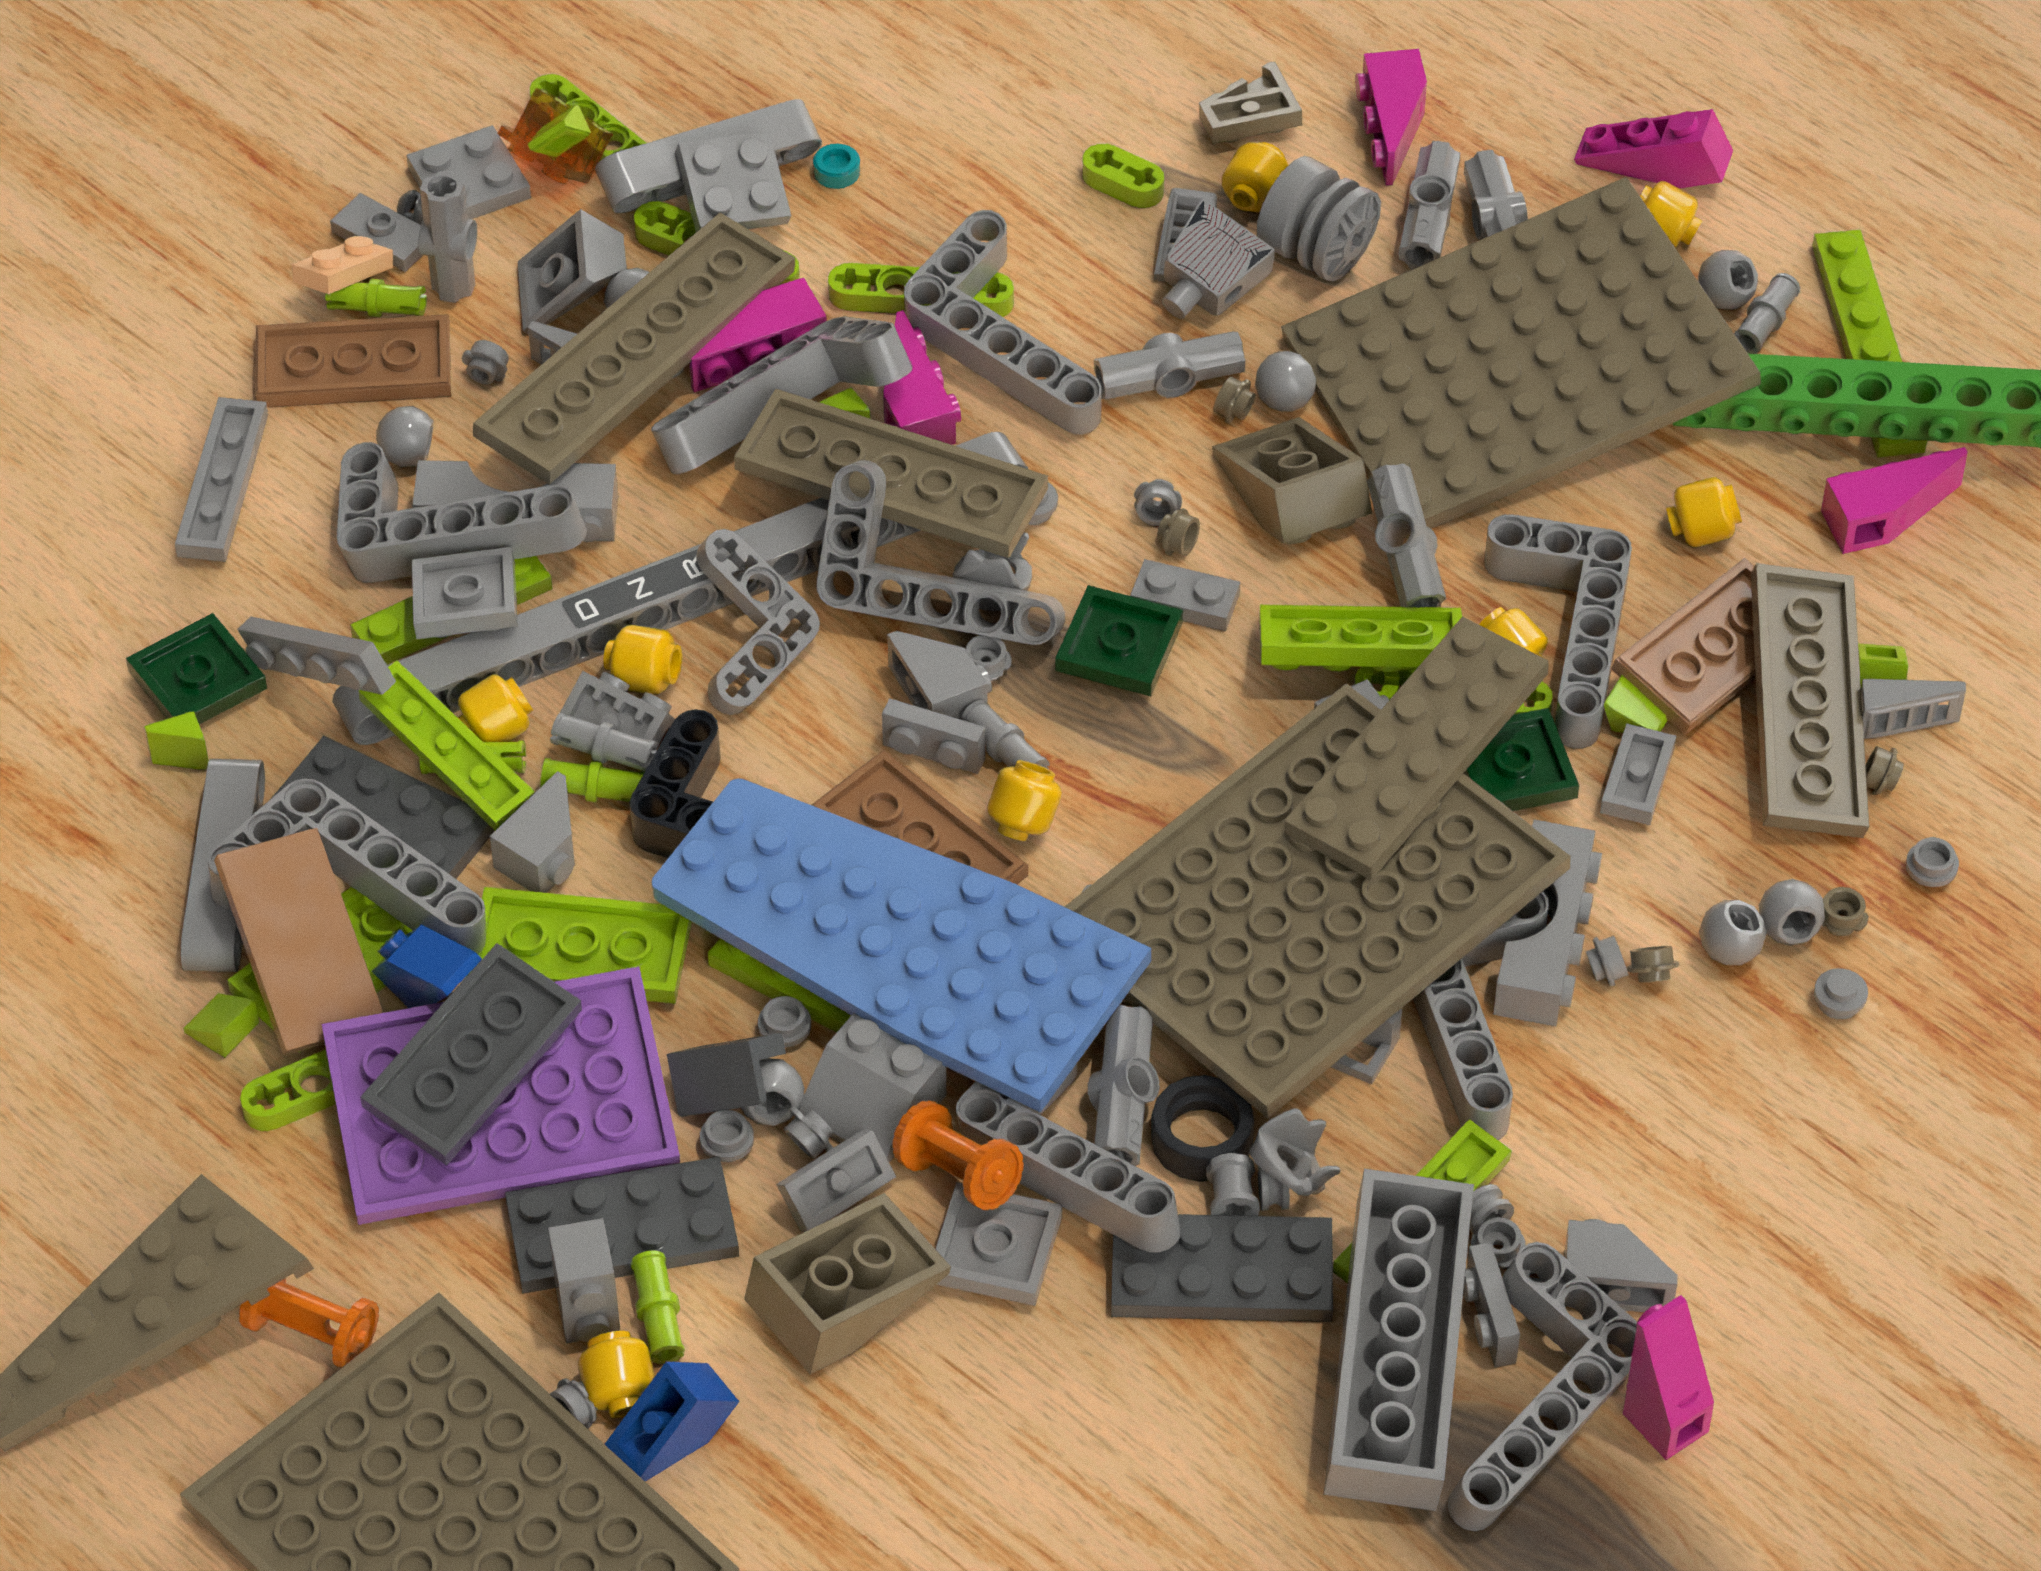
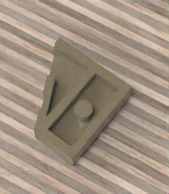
[1199,61,1302,144]

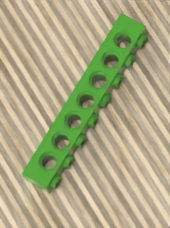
[1673,354,2041,448]

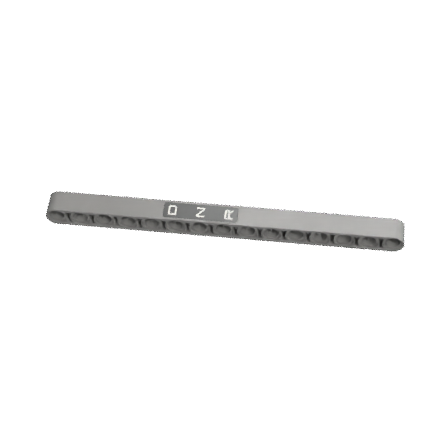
[332,432,1028,745]

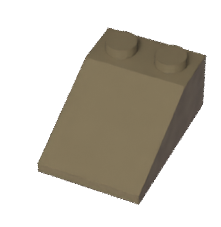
[1212,417,1372,544]
[744,1193,951,1374]

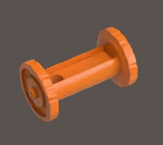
[892,1100,1024,1210]
[239,1278,379,1368]

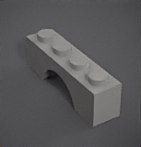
[412,460,619,542]
[1493,819,1602,1026]

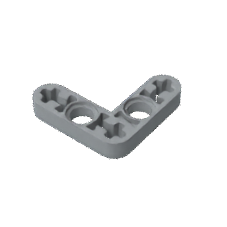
[696,529,820,715]

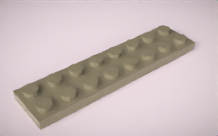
[473,213,795,485]

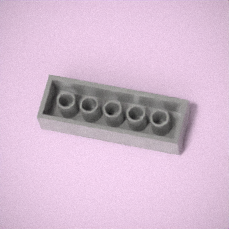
[1324,1168,1474,1511]

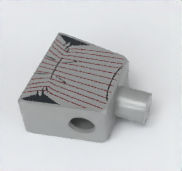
[1162,198,1275,319]

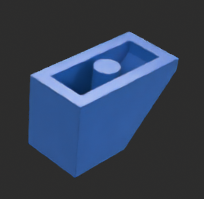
[372,924,482,1008]
[605,1361,740,1482]

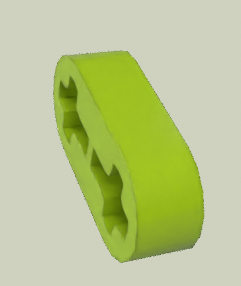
[1082,144,1164,208]

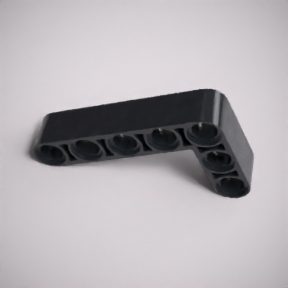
[629,709,721,858]

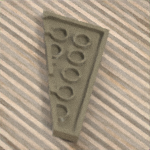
[0,1174,314,1452]

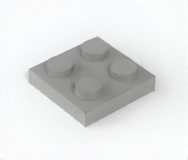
[406,125,531,219]
[675,131,791,232]
[412,547,518,639]
[936,1182,1062,1306]

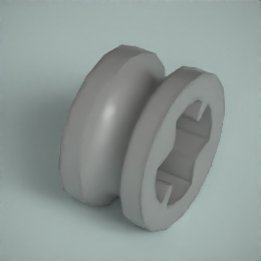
[1258,1161,1290,1211]
[1470,1184,1514,1235]

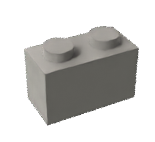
[548,1218,620,1343]

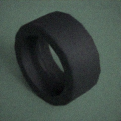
[1151,1075,1254,1182]

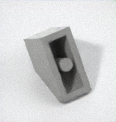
[887,631,992,720]
[490,771,575,893]
[1564,1219,1678,1312]

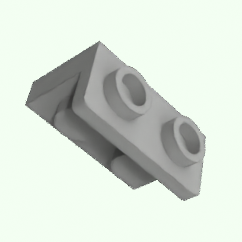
[560,671,675,750]

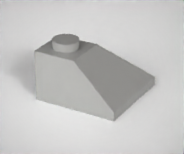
[518,209,627,334]

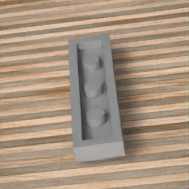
[175,397,268,562]
[237,616,396,695]

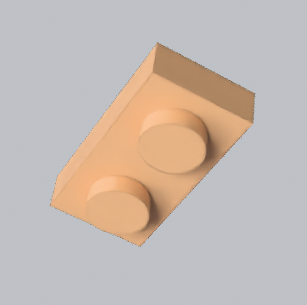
[292,236,393,294]

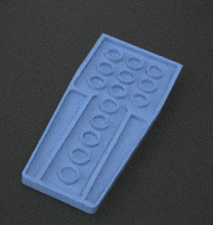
[652,778,1152,1113]

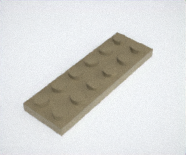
[734,389,1048,558]
[1751,563,1869,838]
[1284,616,1548,880]

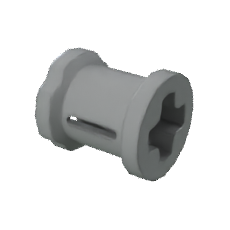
[1206,1153,1260,1216]

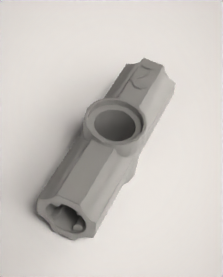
[1399,141,1460,269]
[1464,150,1528,240]
[418,171,477,303]
[1094,331,1246,400]
[1367,463,1447,607]
[1088,1005,1160,1166]

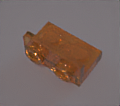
[497,88,613,185]

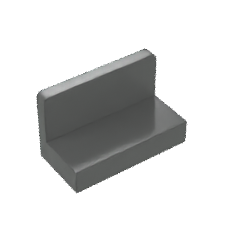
[667,1033,786,1117]

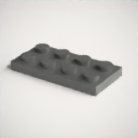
[271,736,495,879]
[360,943,582,1166]
[505,1157,739,1294]
[1111,1214,1333,1322]

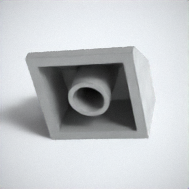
[799,1013,946,1162]

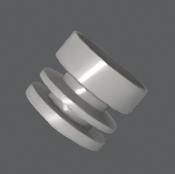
[1257,156,1381,282]

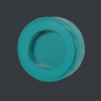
[813,144,860,189]

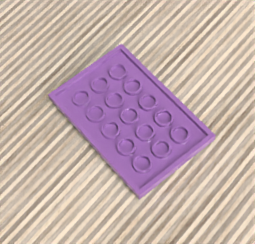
[322,966,680,1225]

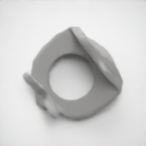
[953,532,1032,611]
[1249,1108,1341,1196]

